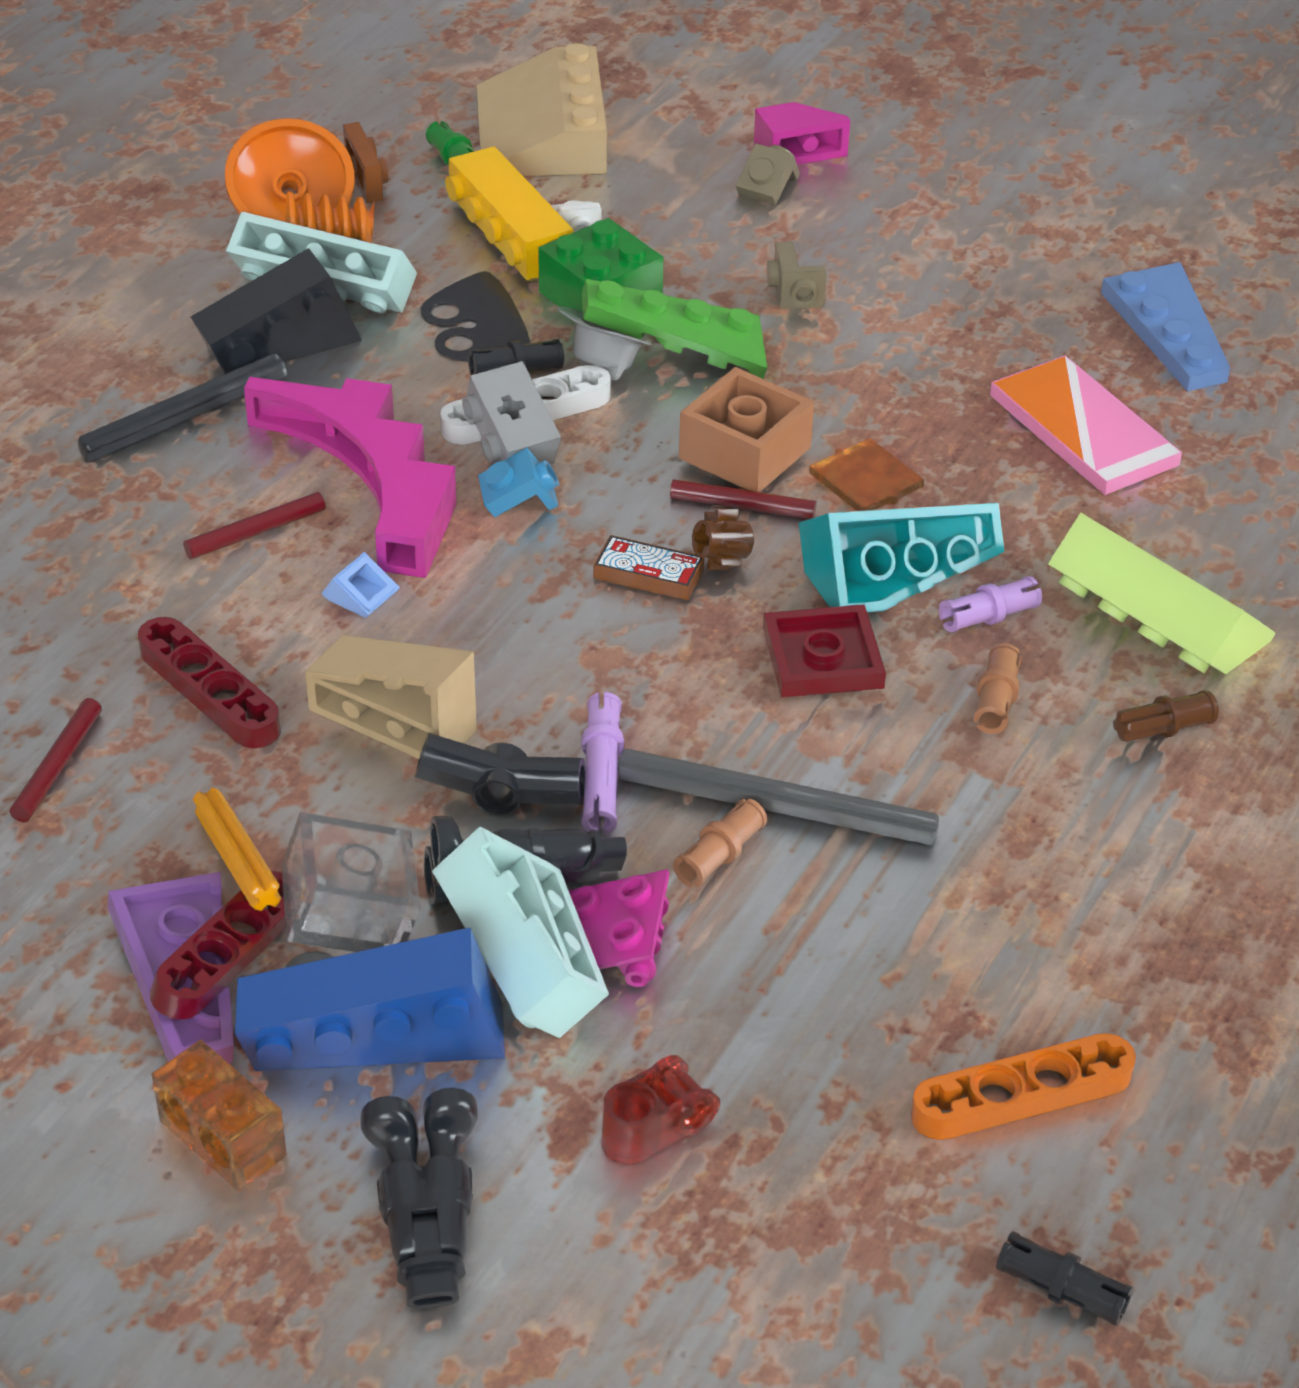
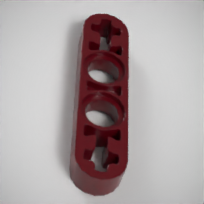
[138,617,281,748]
[150,871,302,1020]

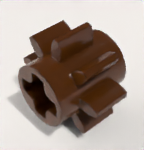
[692,508,754,570]

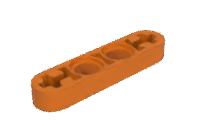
[911,1033,1136,1140]

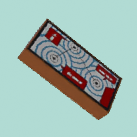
[593,535,705,601]

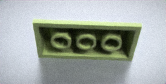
[1048,512,1276,674]

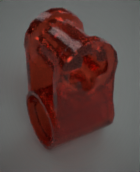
[601,1055,721,1165]

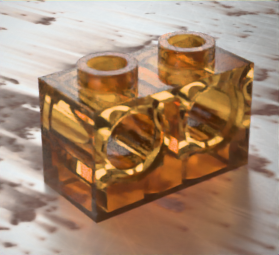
[151,1039,287,1192]

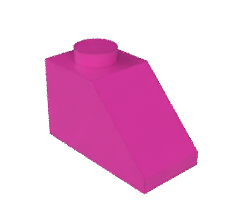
[754,102,850,165]

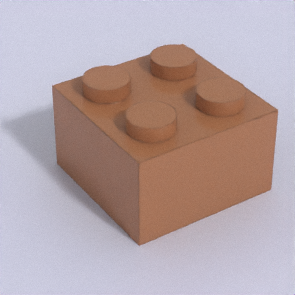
[679,367,814,492]

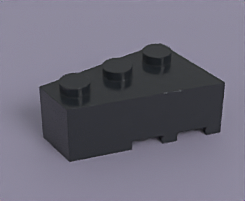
[190,248,362,374]

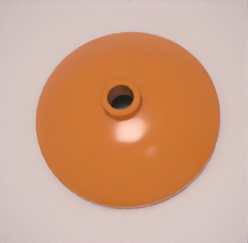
[225,118,355,222]

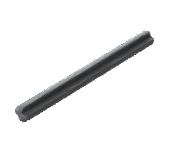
[617,749,939,845]

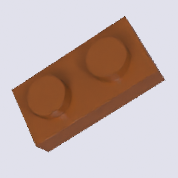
[343,122,388,204]

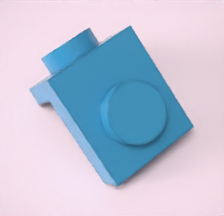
[478,447,559,517]

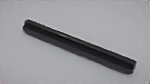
[77,353,287,462]

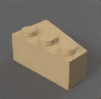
[305,635,477,759]

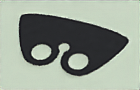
[420,271,531,362]

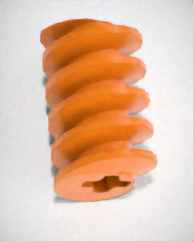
[285,191,374,243]

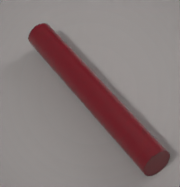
[670,479,817,519]
[183,492,326,559]
[9,698,102,823]

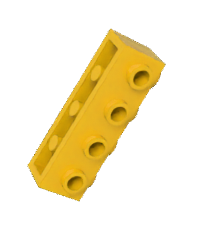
[445,146,573,280]

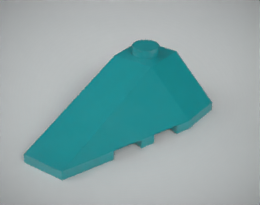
[798,503,1005,613]

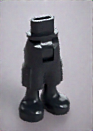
[423,816,627,904]
[360,1088,478,1309]

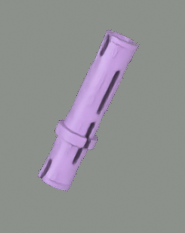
[581,692,624,834]

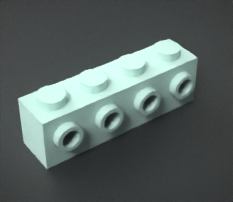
[226,211,417,313]

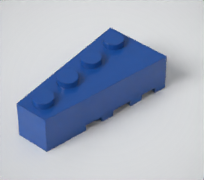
[235,928,505,1071]

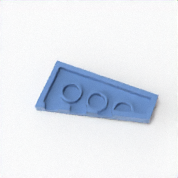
[1101,262,1230,392]

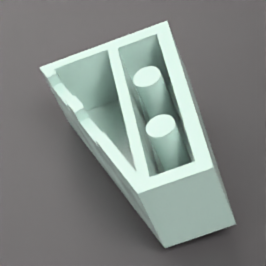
[432,827,609,1038]

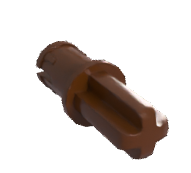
[1113,690,1219,742]

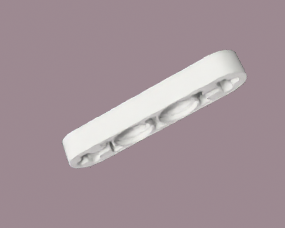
[440,365,611,445]

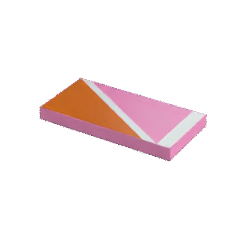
[990,355,1182,495]

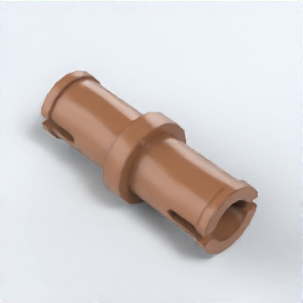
[973,643,1023,734]
[673,798,767,888]

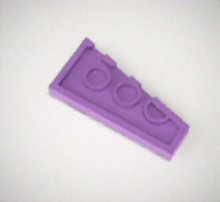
[107,872,234,1075]

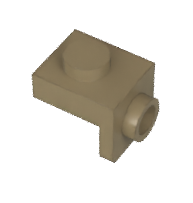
[735,143,800,205]
[767,242,827,309]

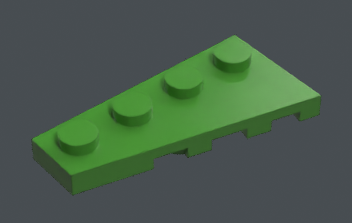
[581,279,768,379]

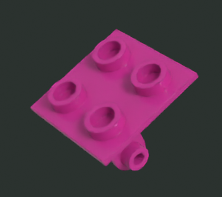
[569,869,670,987]

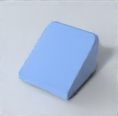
[321,552,400,618]

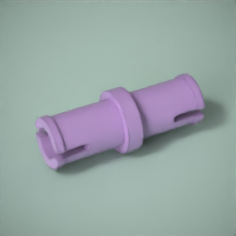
[939,576,1042,633]

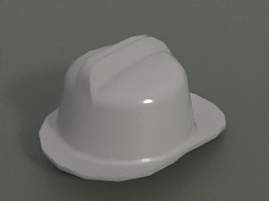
[557,306,652,381]

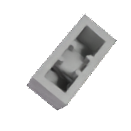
[462,361,561,465]

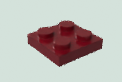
[763,604,886,698]

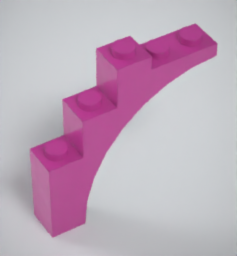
[244,377,457,578]

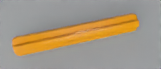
[192,787,281,911]

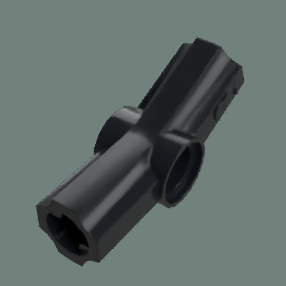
[414,733,586,816]

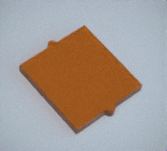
[809,438,924,511]

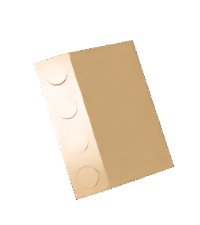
[476,43,607,176]

